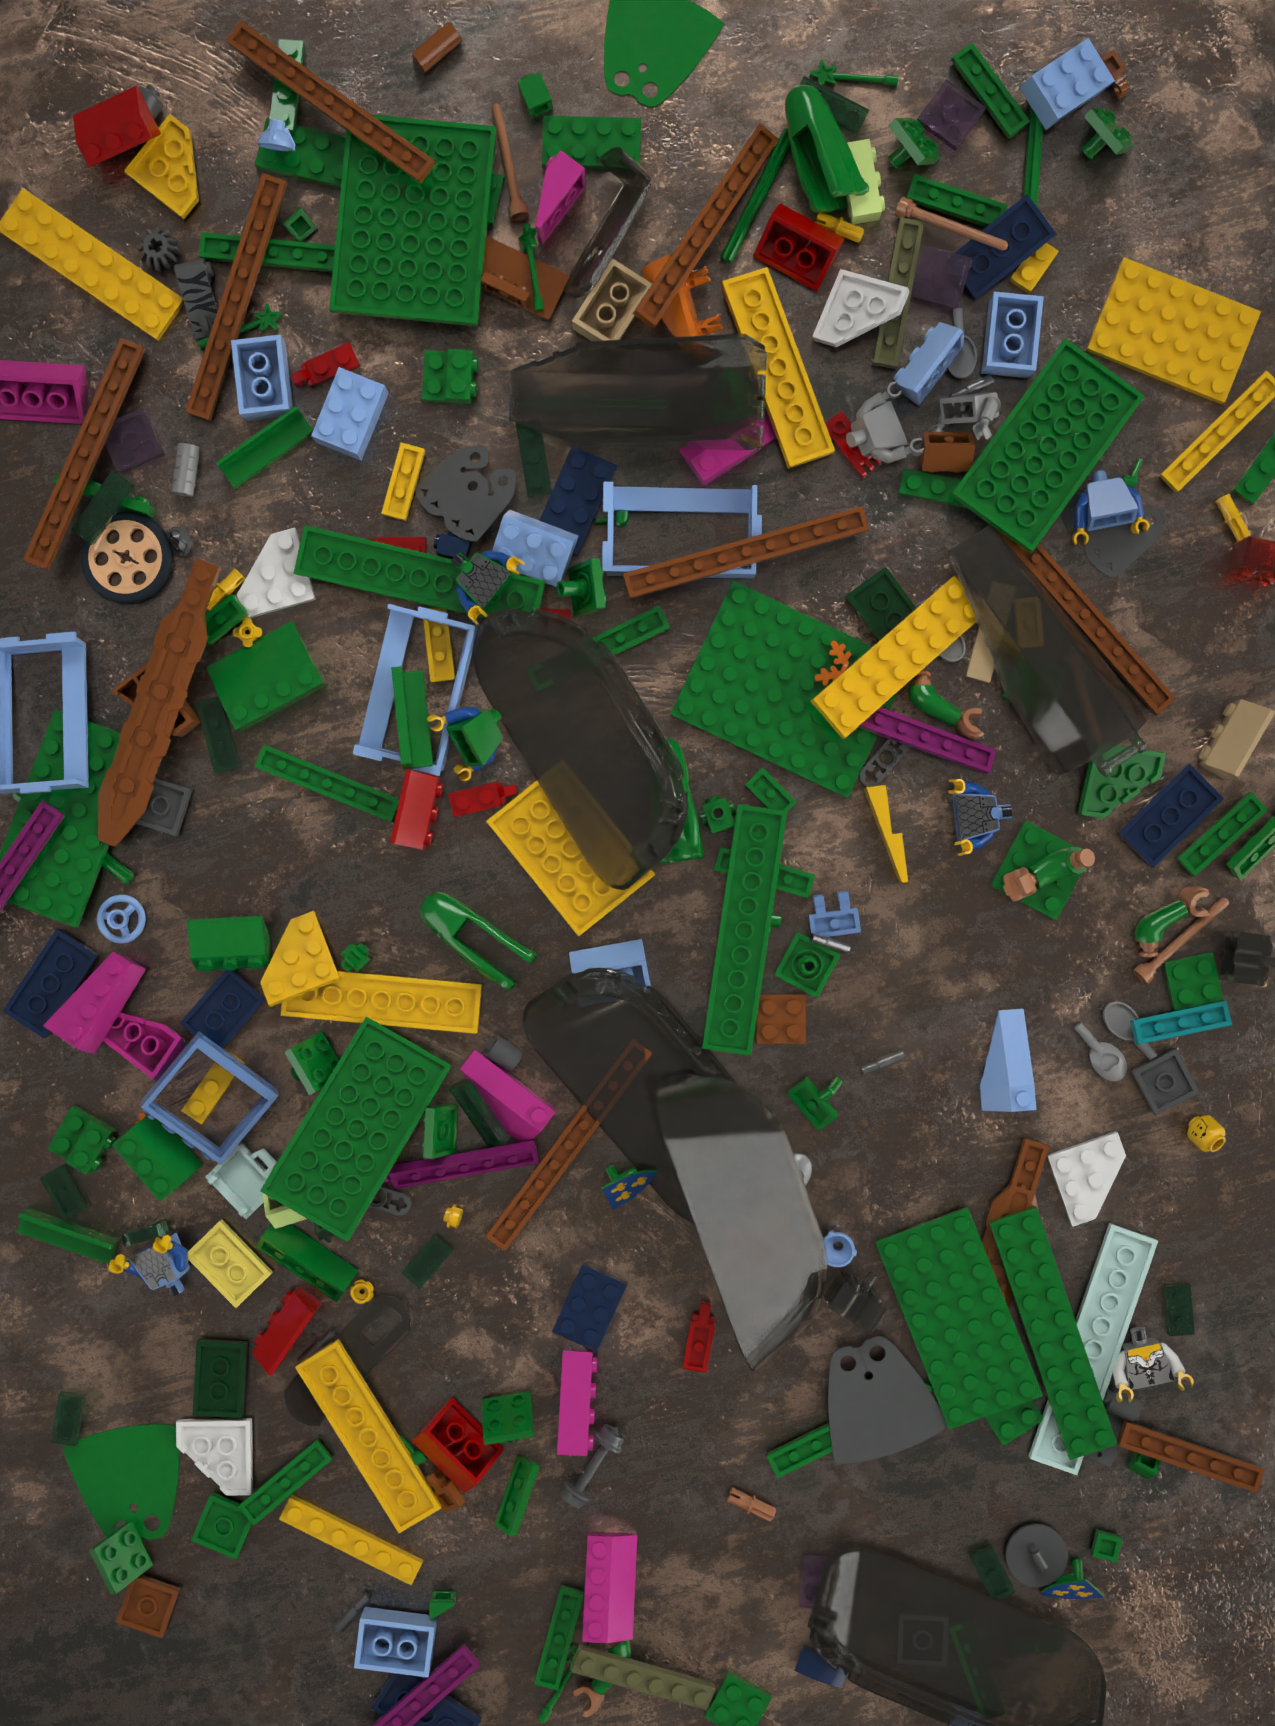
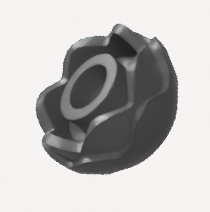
[167,527,193,556]

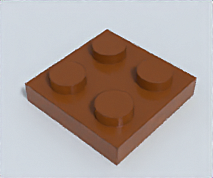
[756,994,806,1044]
[115,1574,181,1638]

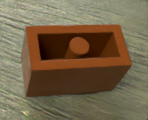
[920,432,975,473]

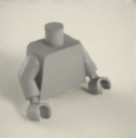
[846,382,924,463]
[928,392,1001,440]

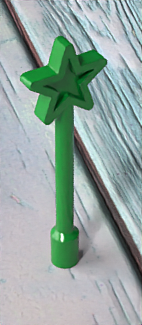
[810,60,898,90]
[518,224,544,312]
[198,304,282,350]
[537,1642,589,1724]

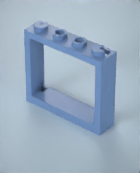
[141,1031,279,1164]

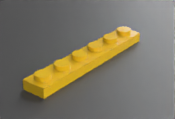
[1159,370,1275,493]
[279,1494,423,1585]

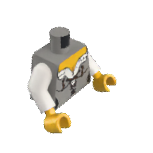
[1113,1327,1194,1403]

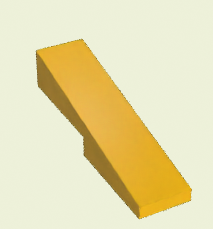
[863,785,908,883]

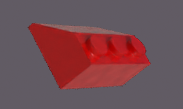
[73,85,161,168]
[753,203,845,291]
[390,769,444,850]
[252,1286,322,1376]
[411,1397,504,1493]

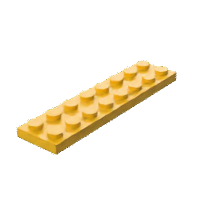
[0,188,184,342]
[720,267,835,469]
[811,575,985,739]
[280,971,482,1034]
[295,1339,442,1533]

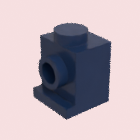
[433,532,473,559]

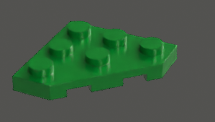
[1078,741,1166,818]

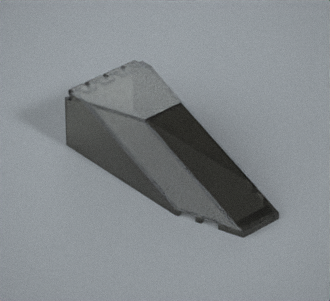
[509,334,767,450]

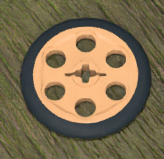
[80,511,173,604]

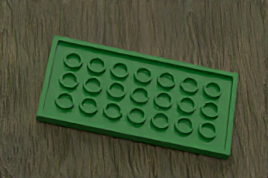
[950,338,1145,554]
[0,709,120,928]
[260,1016,452,1242]
[875,1206,1043,1430]

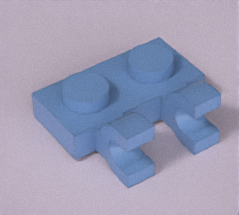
[808,891,861,937]

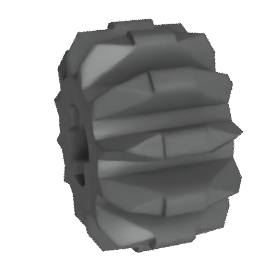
[136,227,180,272]

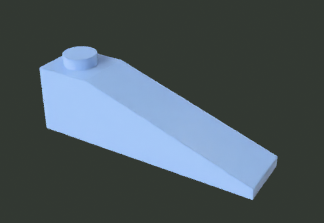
[979,1008,1036,1112]

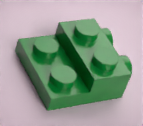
[422,349,478,404]
[47,1105,117,1175]

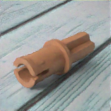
[726,1487,776,1522]

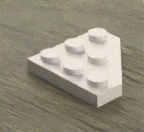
[812,269,910,347]
[237,528,316,618]
[1046,1131,1126,1227]
[176,1418,253,1496]

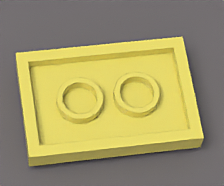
[188,1219,273,1308]

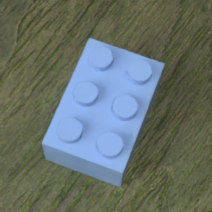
[1019,38,1115,130]
[981,291,1044,379]
[231,335,293,421]
[311,367,389,461]
[492,510,579,587]
[354,1607,438,1677]

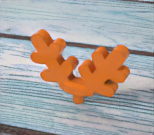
[815,641,851,686]

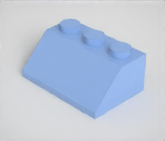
[894,322,964,406]
[569,939,652,1006]

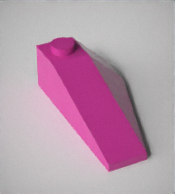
[676,413,777,487]
[103,1012,184,1083]
[460,1049,556,1143]

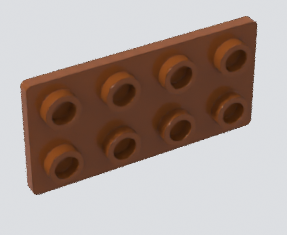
[481,236,570,320]

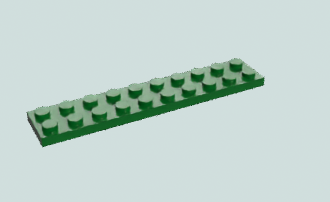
[255,117,505,226]
[293,525,546,630]
[702,804,787,1056]
[988,1206,1117,1460]

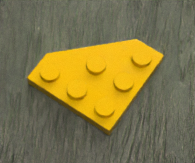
[124,114,199,220]
[260,911,340,1007]

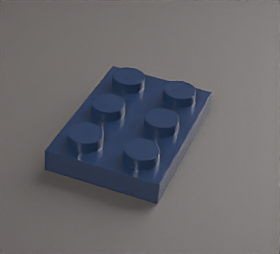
[180,970,266,1049]
[552,1263,627,1352]

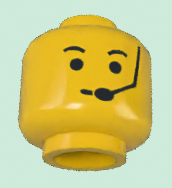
[1187,1115,1226,1152]

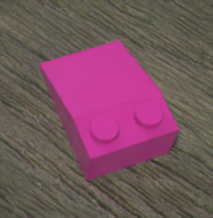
[536,150,586,245]

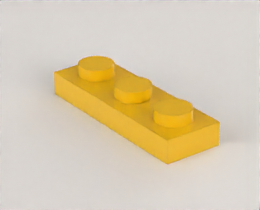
[381,442,426,521]
[423,607,456,683]
[181,1049,245,1125]

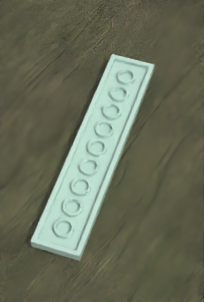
[1028,1223,1158,1475]

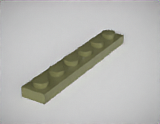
[872,217,924,369]
[570,1644,716,1710]

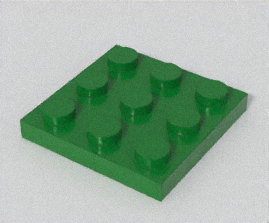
[990,821,1082,921]

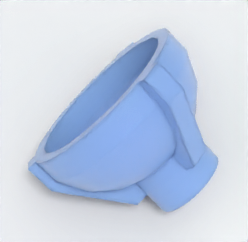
[258,120,295,151]
[820,1230,857,1267]

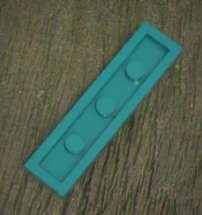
[1130,1001,1232,1045]

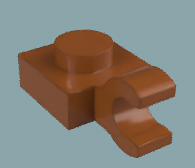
[1101,50,1130,100]
[426,1467,465,1513]

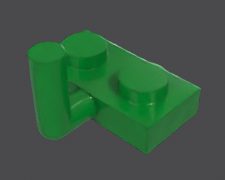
[787,1077,842,1131]

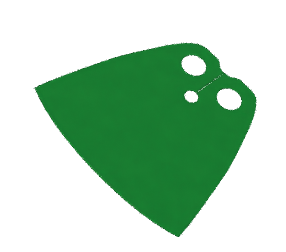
[604,0,725,107]
[62,1424,180,1540]

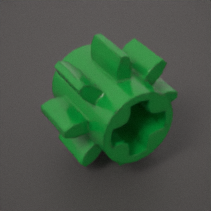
[340,942,371,973]

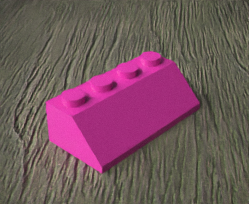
[0,360,89,424]
[582,1532,637,1643]

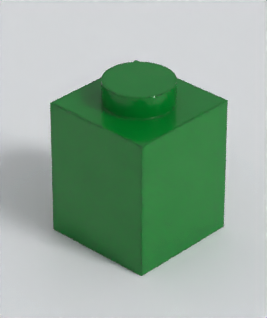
[518,73,553,119]

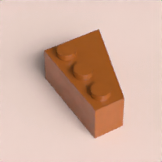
[111,661,202,737]

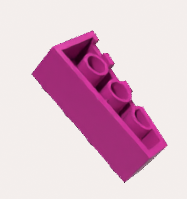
[557,1351,597,1456]

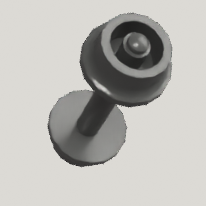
[561,1424,625,1509]

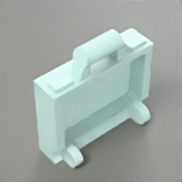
[205,1143,277,1219]

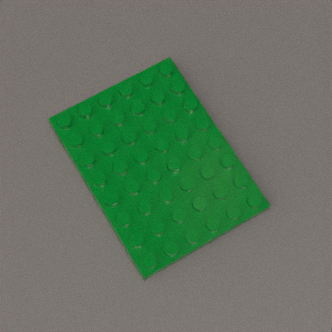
[329,115,497,326]
[670,581,899,799]

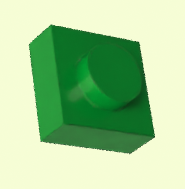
[1090,1529,1123,1563]

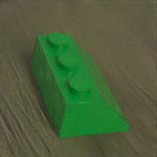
[187,916,272,972]
[112,1115,203,1202]

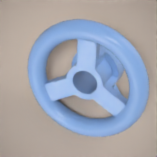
[97,895,146,944]

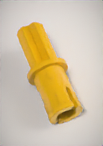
[815,211,864,242]
[1215,493,1251,543]
[207,568,246,611]

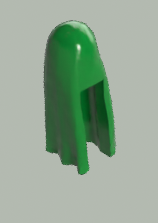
[785,84,869,213]
[647,737,704,865]
[420,892,538,990]

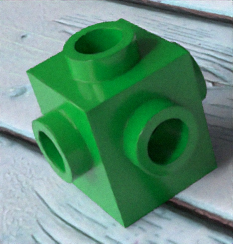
[699,795,736,834]

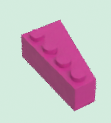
[43,952,146,1054]

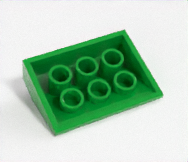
[206,621,328,732]

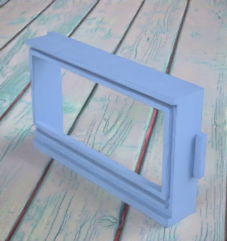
[602,482,762,579]
[353,604,479,776]
[0,632,89,794]

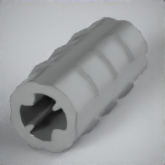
[171,443,200,497]

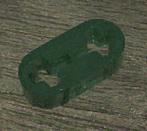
[121,1221,170,1247]

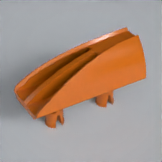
[641,255,724,359]

